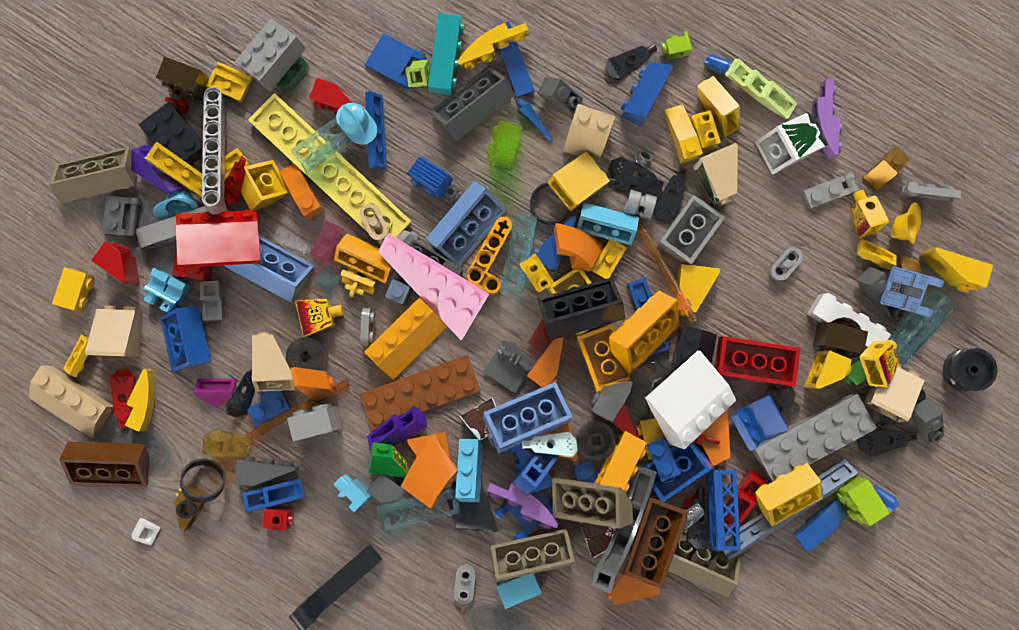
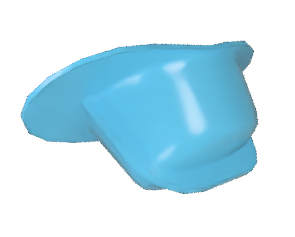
[336,103,377,145]
[153,189,198,221]

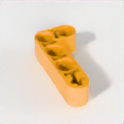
[467,217,512,295]

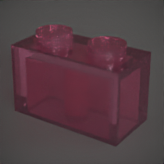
[310,221,347,265]

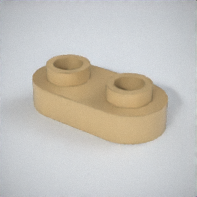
[360,204,389,241]

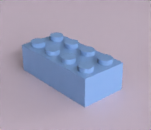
[483,382,573,454]

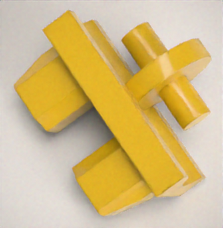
[519,254,554,293]
[341,267,376,298]

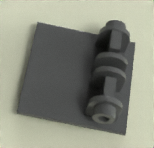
[483,340,536,393]

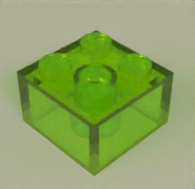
[487,120,522,171]

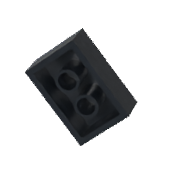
[138,102,203,166]

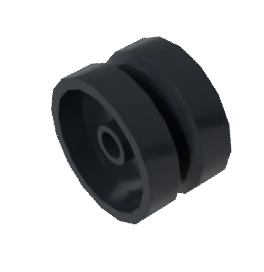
[943,348,998,391]

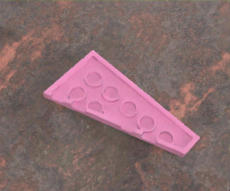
[378,234,489,341]

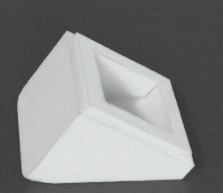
[132,518,160,546]

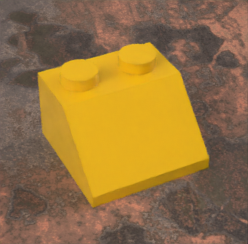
[241,160,290,211]
[804,351,852,389]

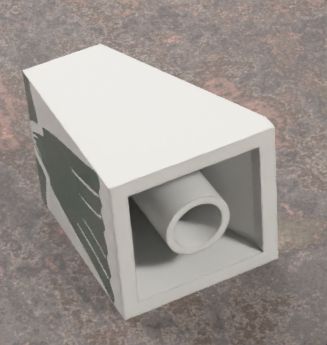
[755,112,827,175]

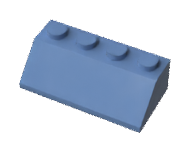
[425,181,507,267]
[224,236,314,302]

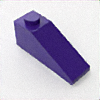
[131,145,186,195]

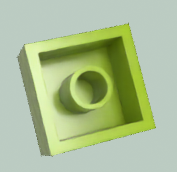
[836,477,890,526]

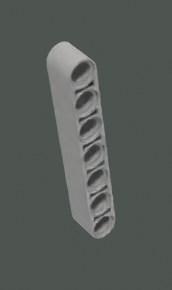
[202,87,225,214]

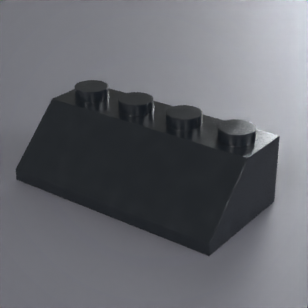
[537,277,626,340]
[669,325,717,376]

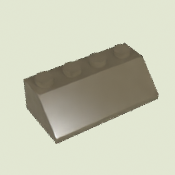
[49,147,137,203]
[552,478,633,529]
[668,528,742,597]
[491,529,575,582]

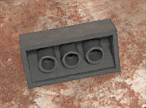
[430,66,515,141]

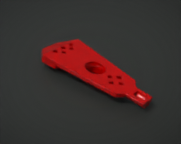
[224,156,246,204]
[109,369,136,427]

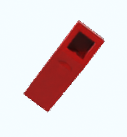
[309,78,352,115]

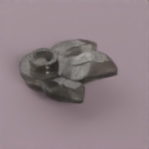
[765,384,800,418]

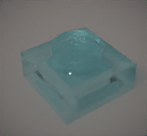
[314,266,341,293]

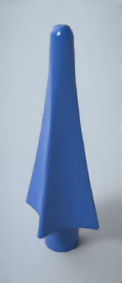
[516,98,553,142]

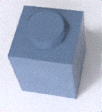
[385,279,412,306]

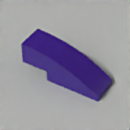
[367,406,427,451]

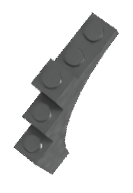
[591,466,657,593]

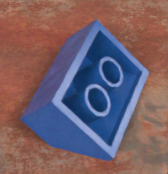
[621,62,673,127]
[160,306,211,372]
[645,442,715,502]

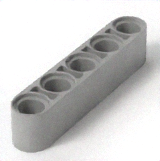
[135,202,227,250]

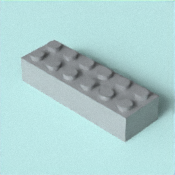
[752,393,877,483]

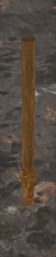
[637,222,698,323]
[244,379,350,441]

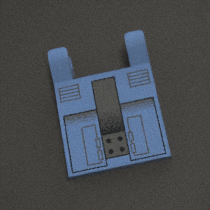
[880,266,944,317]

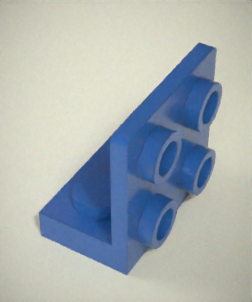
[731,395,788,451]

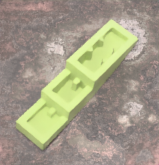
[725,59,798,119]

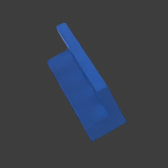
[707,470,741,551]

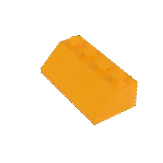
[609,291,680,374]
[364,298,448,380]

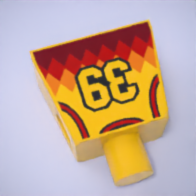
[850,190,889,238]
[295,299,344,337]
[860,340,899,388]

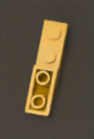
[458,23,530,69]

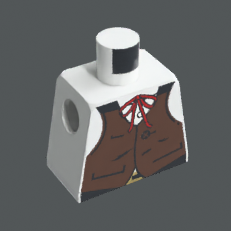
[460,397,496,446]
[580,522,616,558]

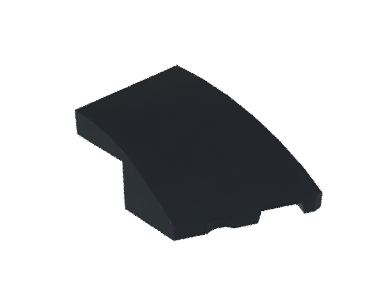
[444,480,498,532]

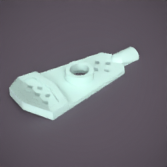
[522,432,578,458]

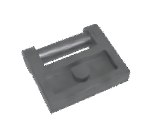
[102,195,142,237]

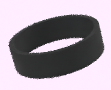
[530,182,570,225]
[180,458,226,503]

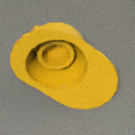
[891,203,922,244]

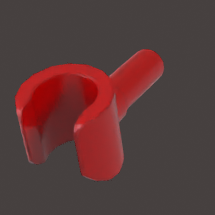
[165,97,190,113]
[694,433,720,445]

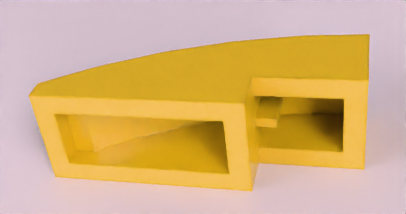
[125,369,156,432]

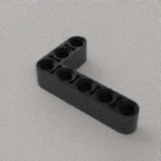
[289,544,383,630]

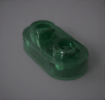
[277,57,309,92]

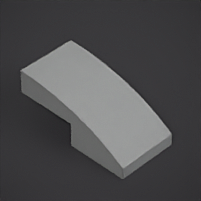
[200,280,224,323]

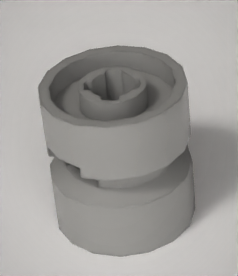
[624,190,657,221]

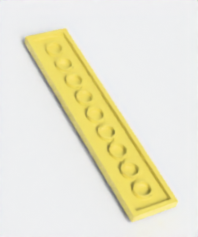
[248,93,412,245]

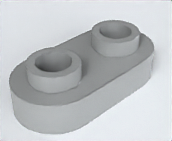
[769,247,803,281]
[360,308,375,347]
[454,564,476,604]

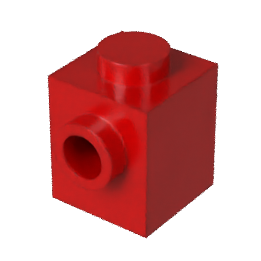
[262,506,294,531]

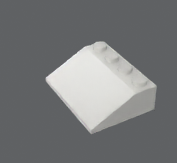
[645,351,736,449]

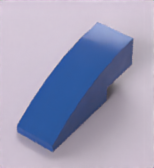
[241,478,305,512]
[792,498,848,552]

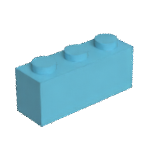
[577,203,639,245]
[455,439,483,502]

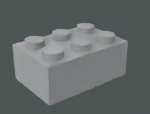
[235,18,306,91]
[656,195,725,265]
[287,403,343,442]

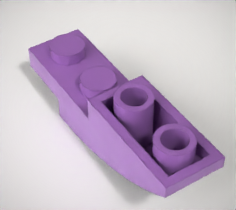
[812,79,842,159]
[486,482,558,529]

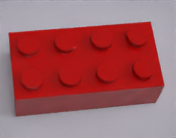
[714,336,801,387]

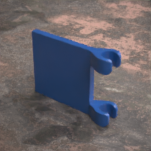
[365,33,427,90]
[494,490,553,540]

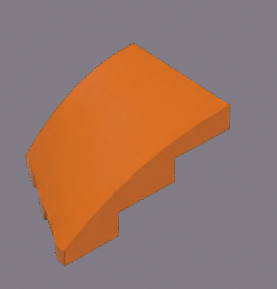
[554,223,604,271]
[401,434,458,508]

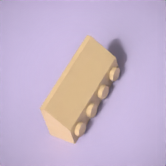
[29,366,114,439]

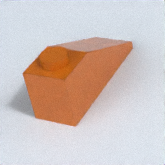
[279,163,325,220]
[527,337,564,388]
[290,367,337,402]

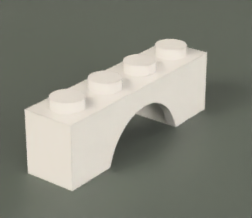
[807,293,891,350]

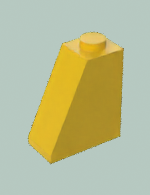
[697,76,740,138]
[675,264,720,316]

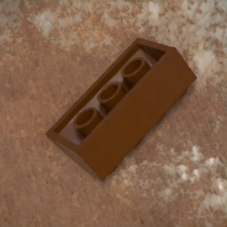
[59,442,149,487]
[623,498,688,589]

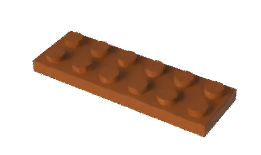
[359,355,481,430]

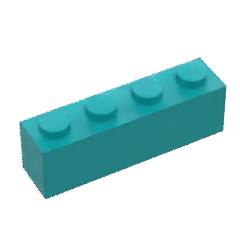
[428,13,465,95]

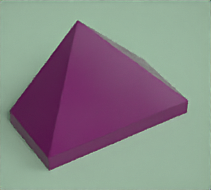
[193,379,237,408]

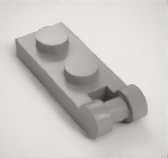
[802,172,860,209]
[900,181,961,201]

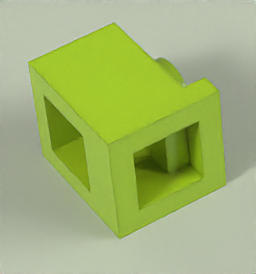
[661,31,692,60]
[405,60,430,87]

